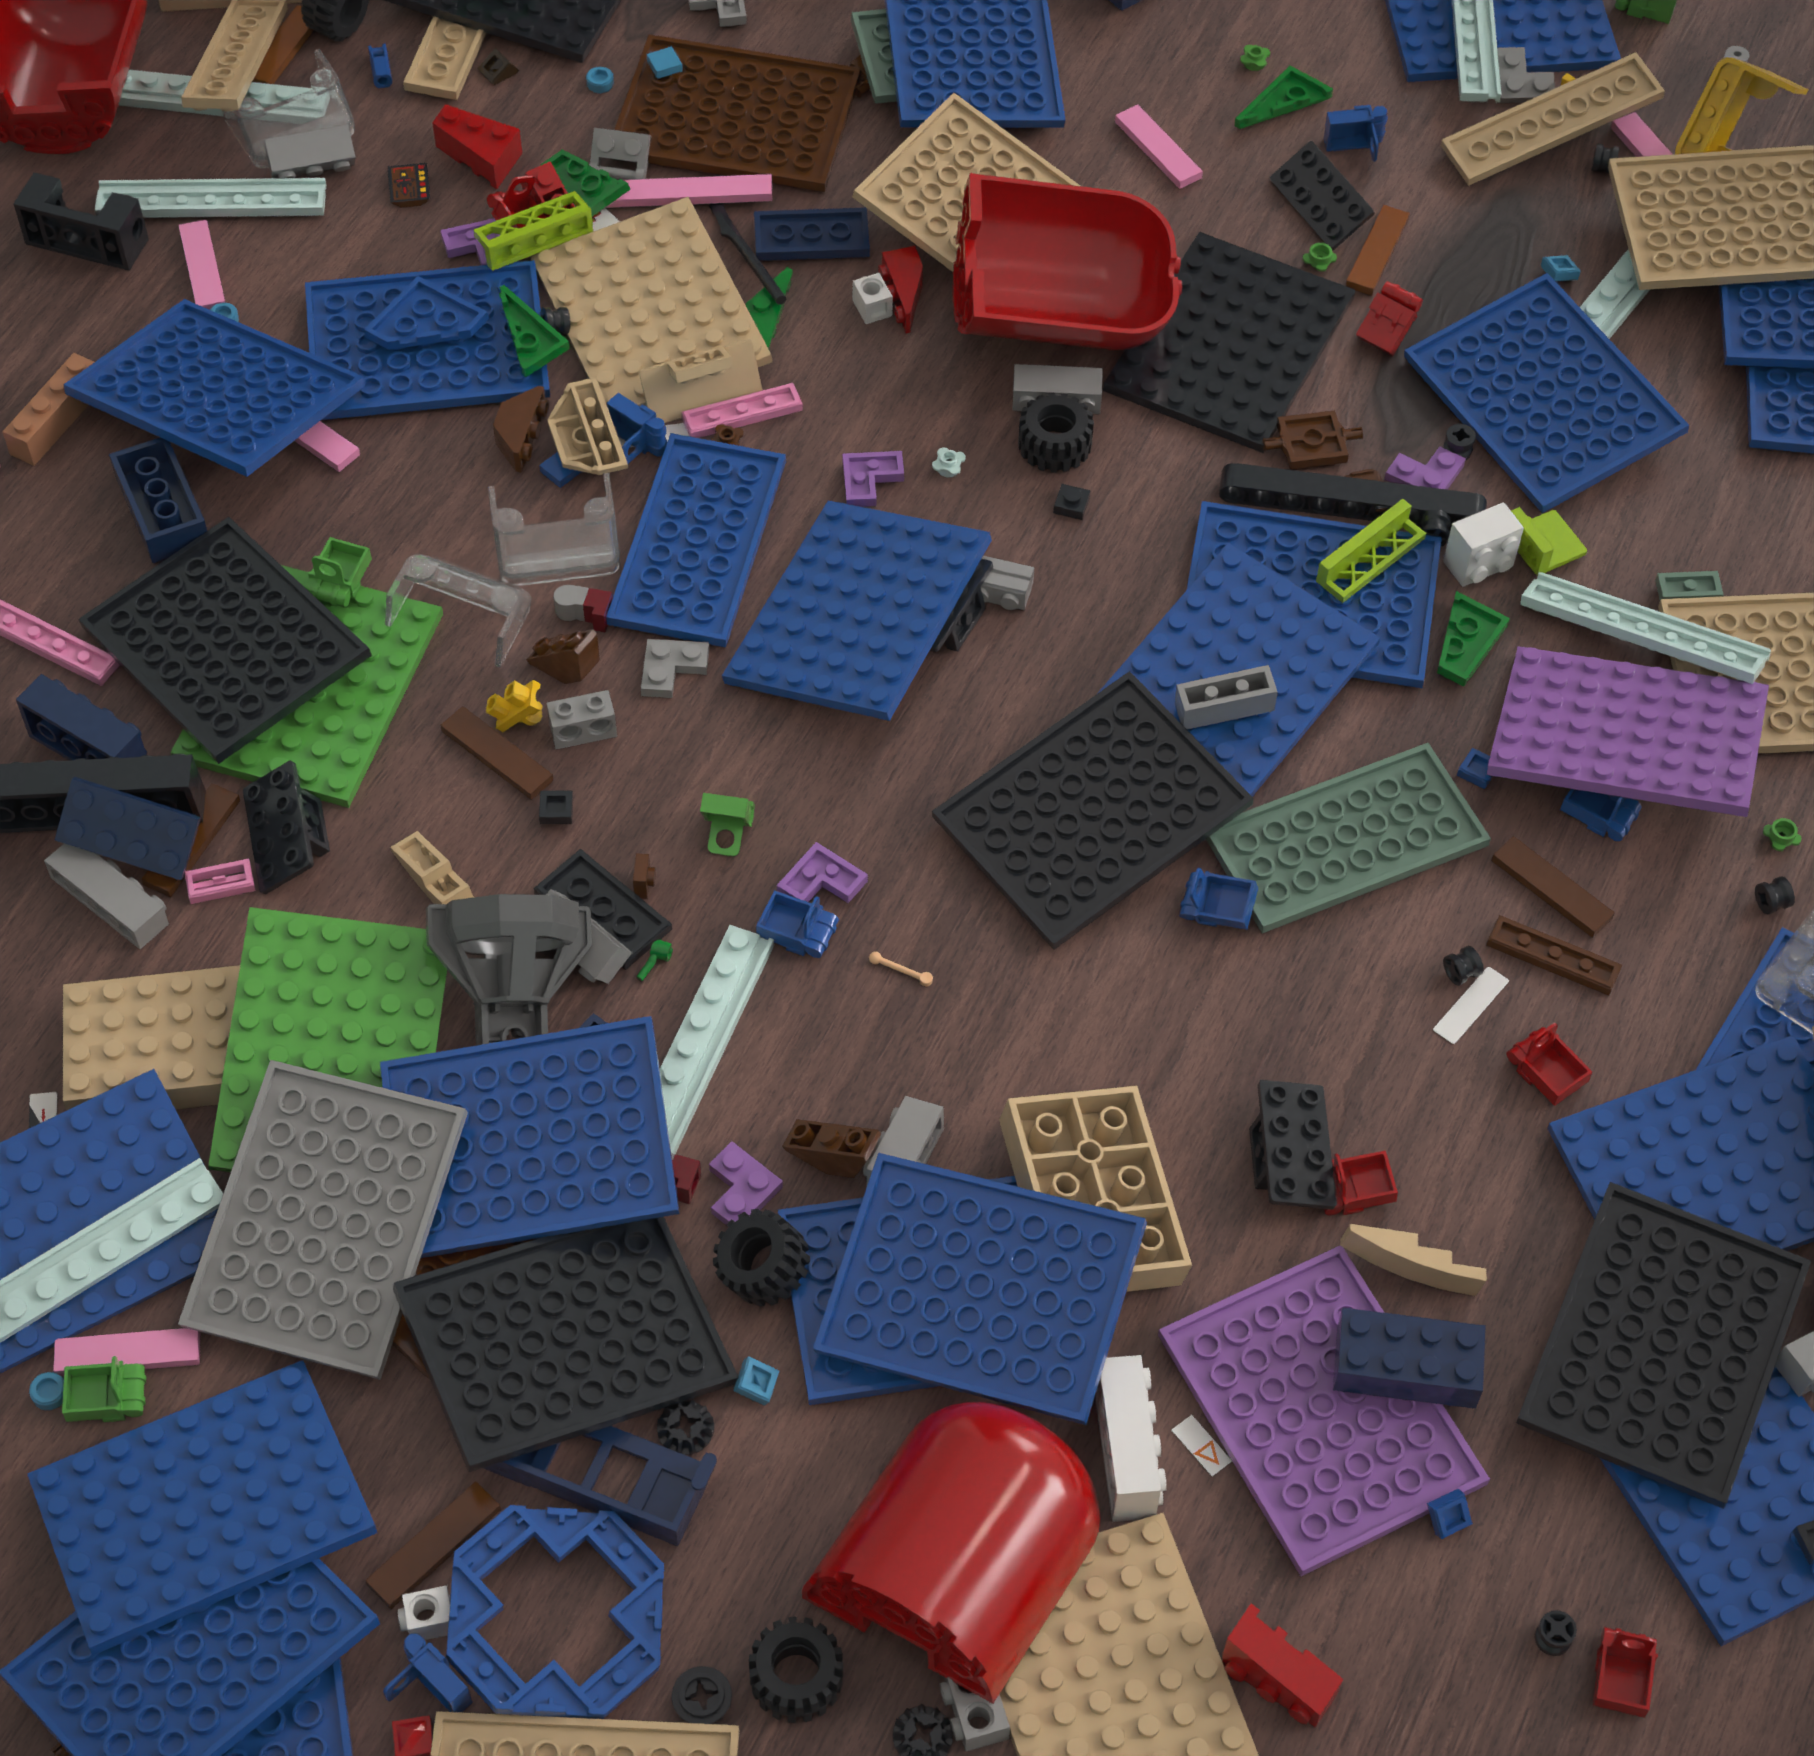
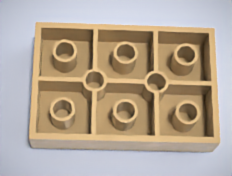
[63,965,240,1110]
[999,1086,1192,1292]

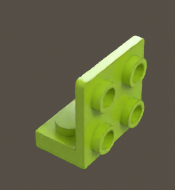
[1511,507,1587,576]

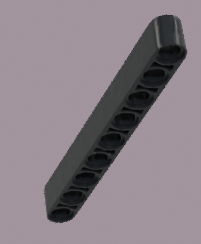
[1219,463,1487,531]

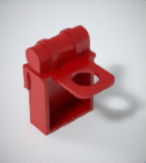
[487,175,546,228]
[1356,281,1423,356]
[1506,1023,1592,1106]
[1324,1150,1398,1215]
[1593,1627,1658,1718]

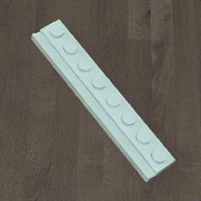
[1452,0,1501,102]
[119,70,330,126]
[95,178,327,218]
[1580,249,1649,339]
[1520,572,1771,684]
[660,925,774,1154]
[0,1158,223,1343]

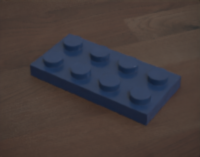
[754,208,870,261]
[55,777,201,880]

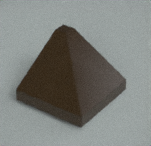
[477,48,519,85]

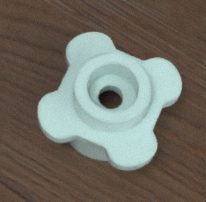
[932,448,966,477]

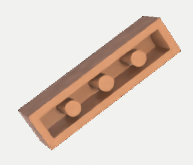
[2,353,94,466]

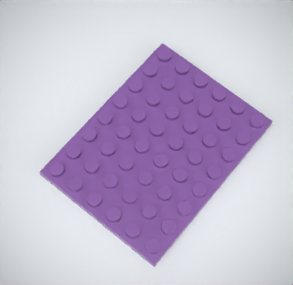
[1487,646,1769,817]
[1158,1246,1490,1576]

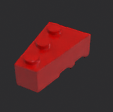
[432,104,522,190]
[1221,1603,1343,1728]

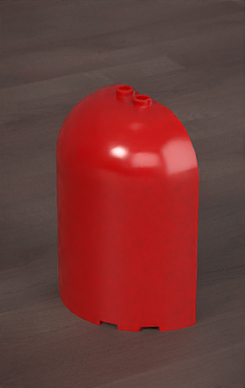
[0,0,147,154]
[953,173,1182,350]
[802,1402,1100,1704]

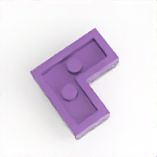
[440,218,501,265]
[1384,446,1466,490]
[843,451,904,507]
[777,842,868,903]
[709,1141,783,1225]

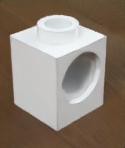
[853,273,893,324]
[398,1585,450,1640]

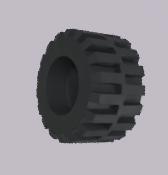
[301,0,369,42]
[1018,393,1094,473]
[713,1209,810,1306]
[749,1617,843,1723]

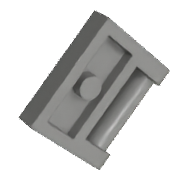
[589,128,651,180]

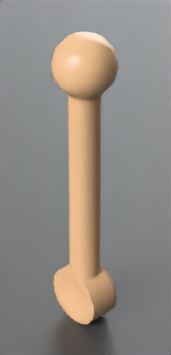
[869,952,933,987]

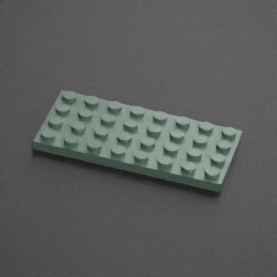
[1206,743,1491,933]

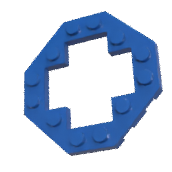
[446,1505,664,1719]

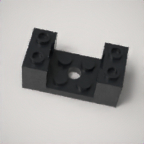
[14,172,149,271]

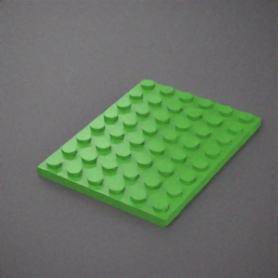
[170,565,443,808]
[208,907,447,1172]

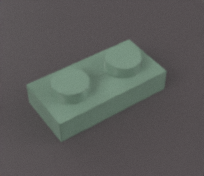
[1655,571,1724,600]

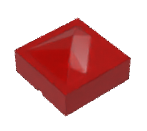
[392,1715,433,1756]

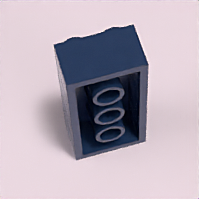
[109,437,207,563]
[16,674,147,761]
[1333,1308,1486,1409]

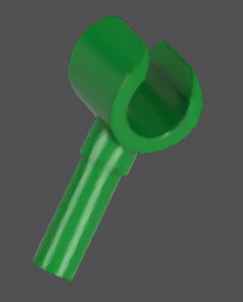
[636,940,673,981]

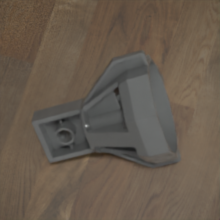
[426,894,592,1046]

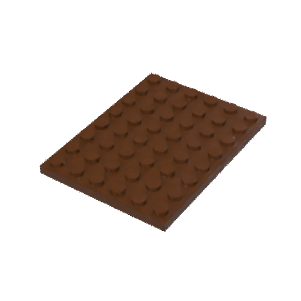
[614,34,861,192]

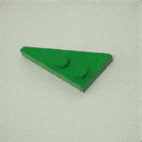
[1234,66,1333,129]
[745,267,793,349]
[499,285,569,377]

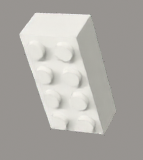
[1095,1355,1166,1522]

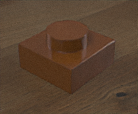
[633,853,656,899]

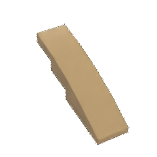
[390,831,474,904]
[1340,1224,1487,1296]

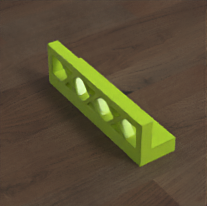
[473,191,593,271]
[1316,499,1426,603]

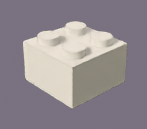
[1443,502,1524,587]

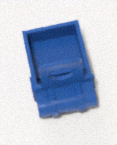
[1323,105,1388,162]
[606,393,667,464]
[1560,789,1642,841]
[1179,868,1259,930]
[756,890,839,958]
[383,1633,473,1713]

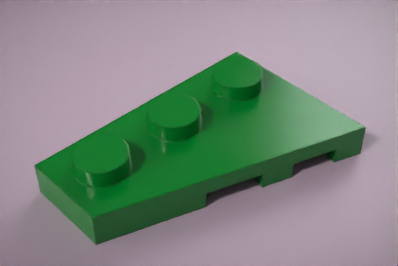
[540,149,631,216]
[1437,591,1510,687]

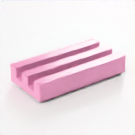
[185,859,256,904]

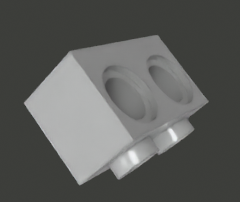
[546,690,617,749]
[939,1677,1010,1751]

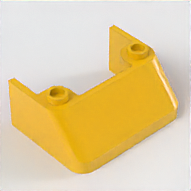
[1675,57,1809,154]

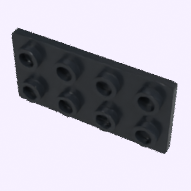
[1270,141,1375,250]
[930,559,993,653]
[243,760,330,895]
[1249,1080,1337,1209]

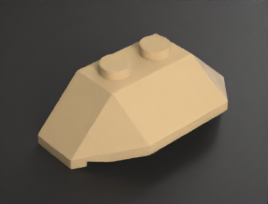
[547,377,628,475]

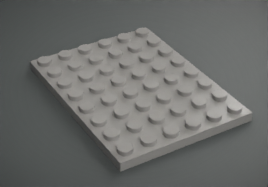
[178,1060,468,1380]

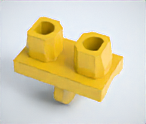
[486,680,543,732]

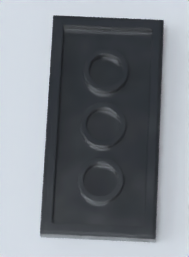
[534,849,672,970]

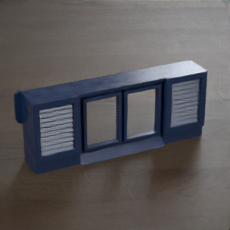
[483,1426,717,1546]

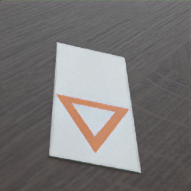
[1172,1415,1232,1476]

